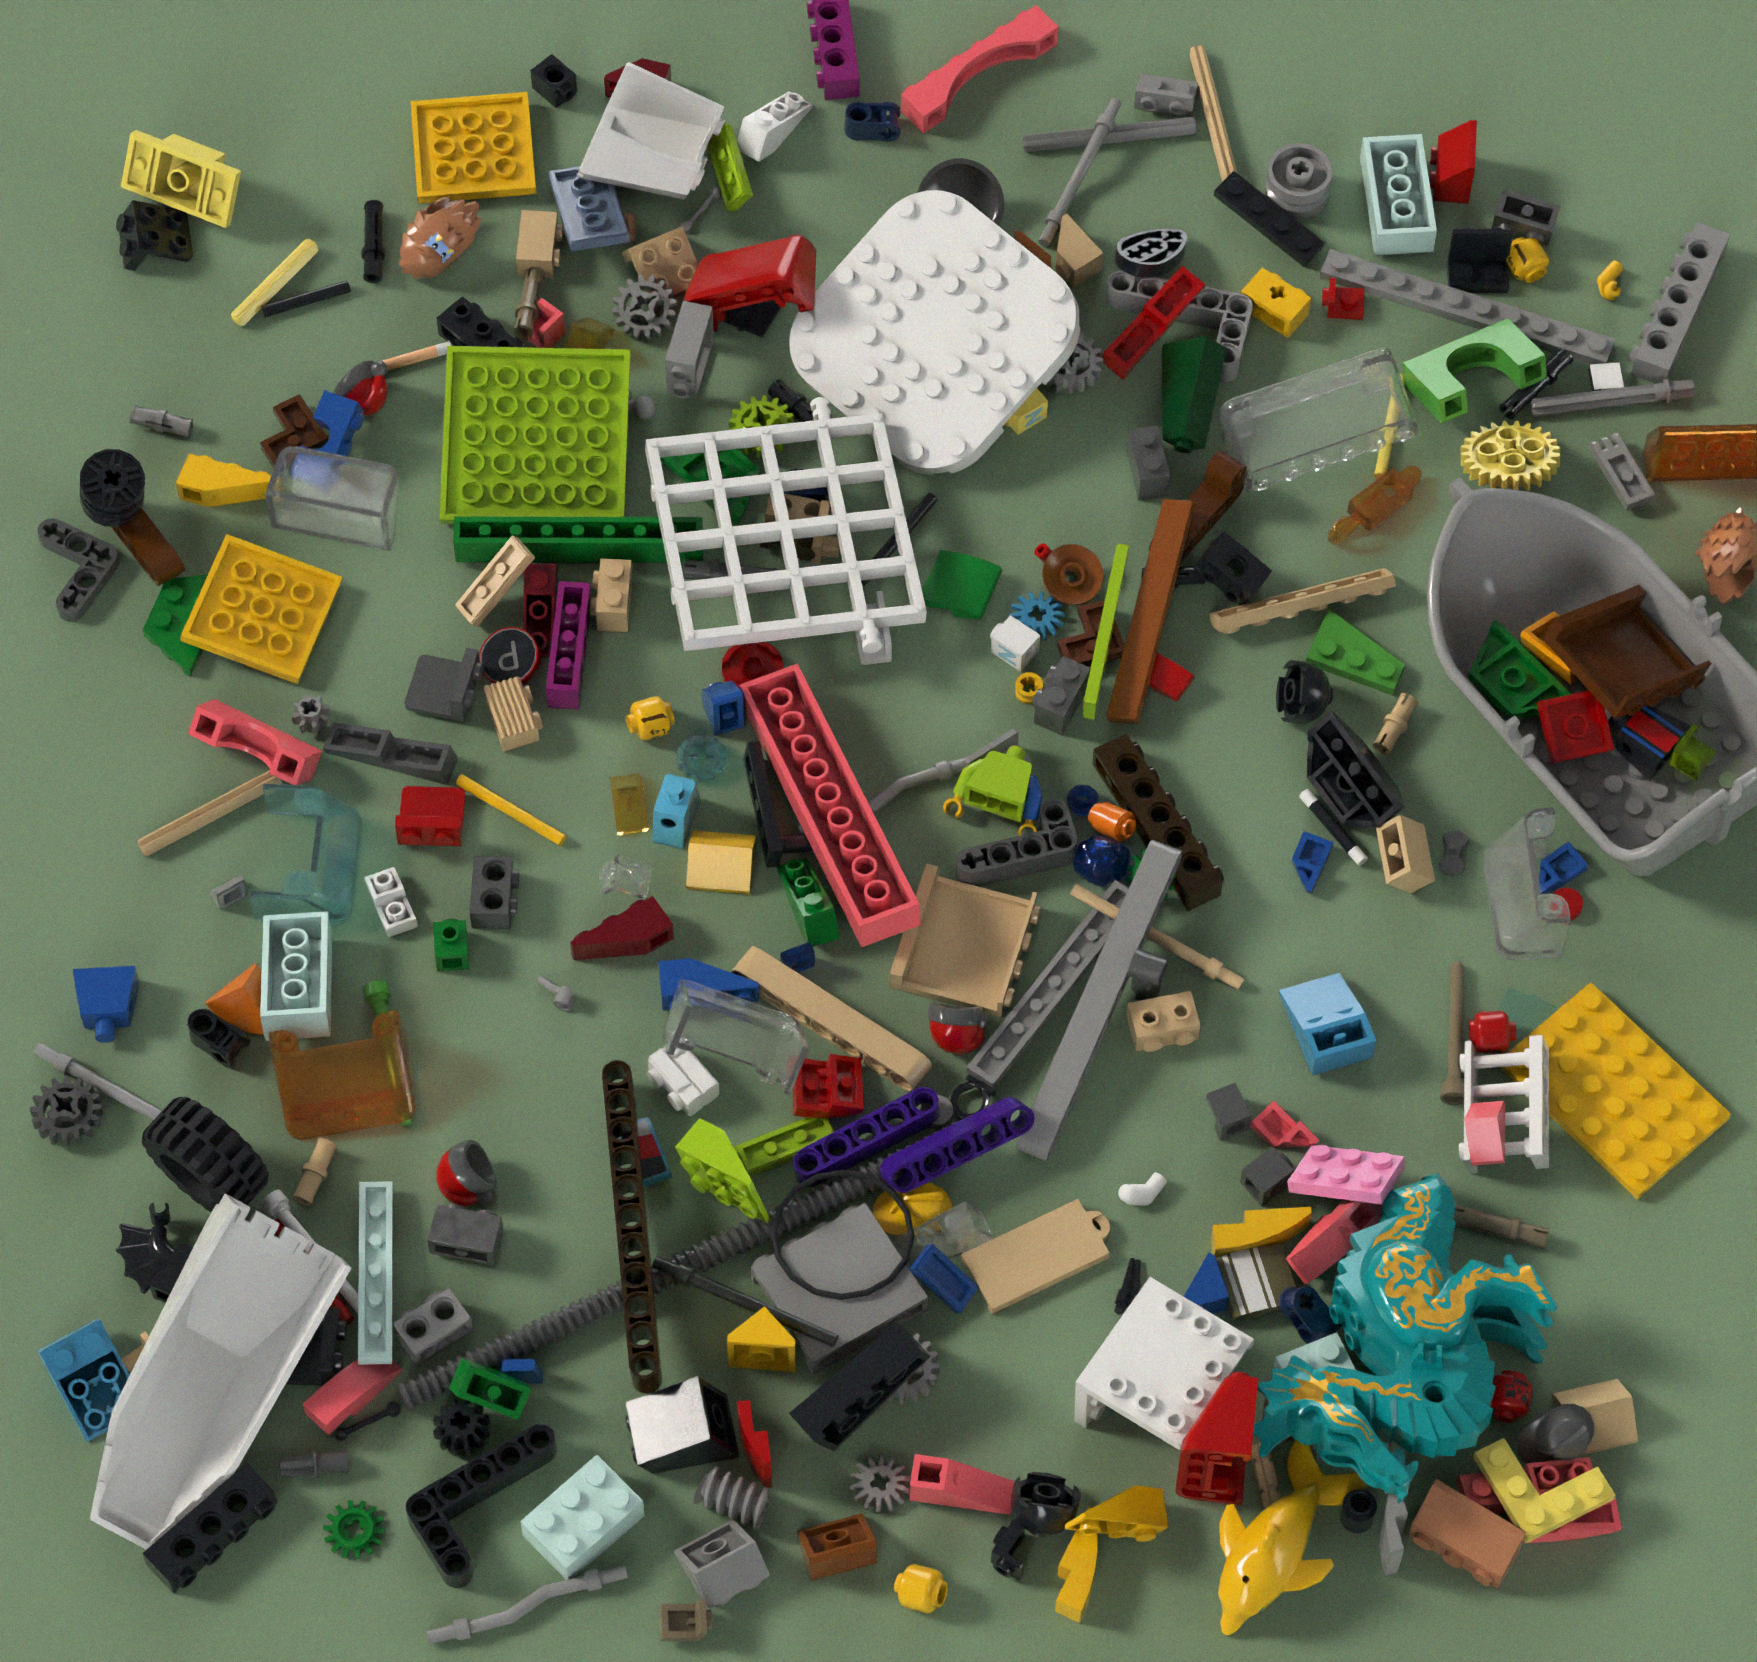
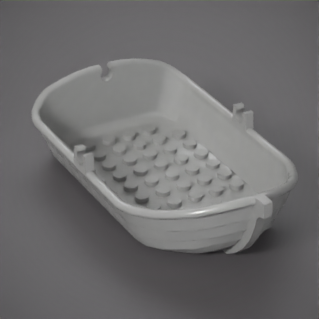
[1427,477,1757,876]

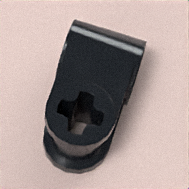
[187,1009,251,1068]

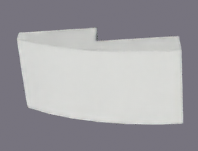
[364,867,418,938]

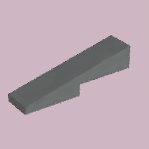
[323,722,458,785]

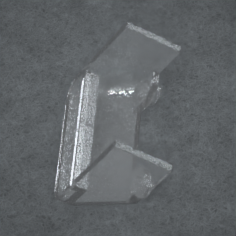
[663,980,809,1095]

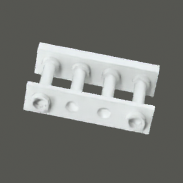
[1459,1035,1549,1174]

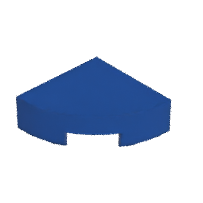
[502,1359,543,1384]

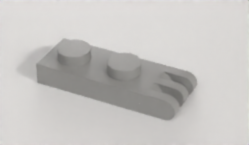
[1589,433,1655,511]

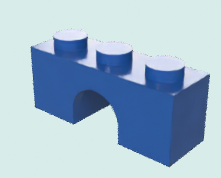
[289,390,364,493]

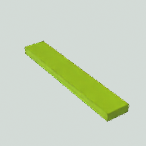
[1083,543,1129,720]

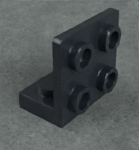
[1447,227,1513,293]

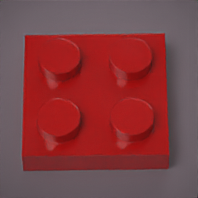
[1536,690,1615,764]

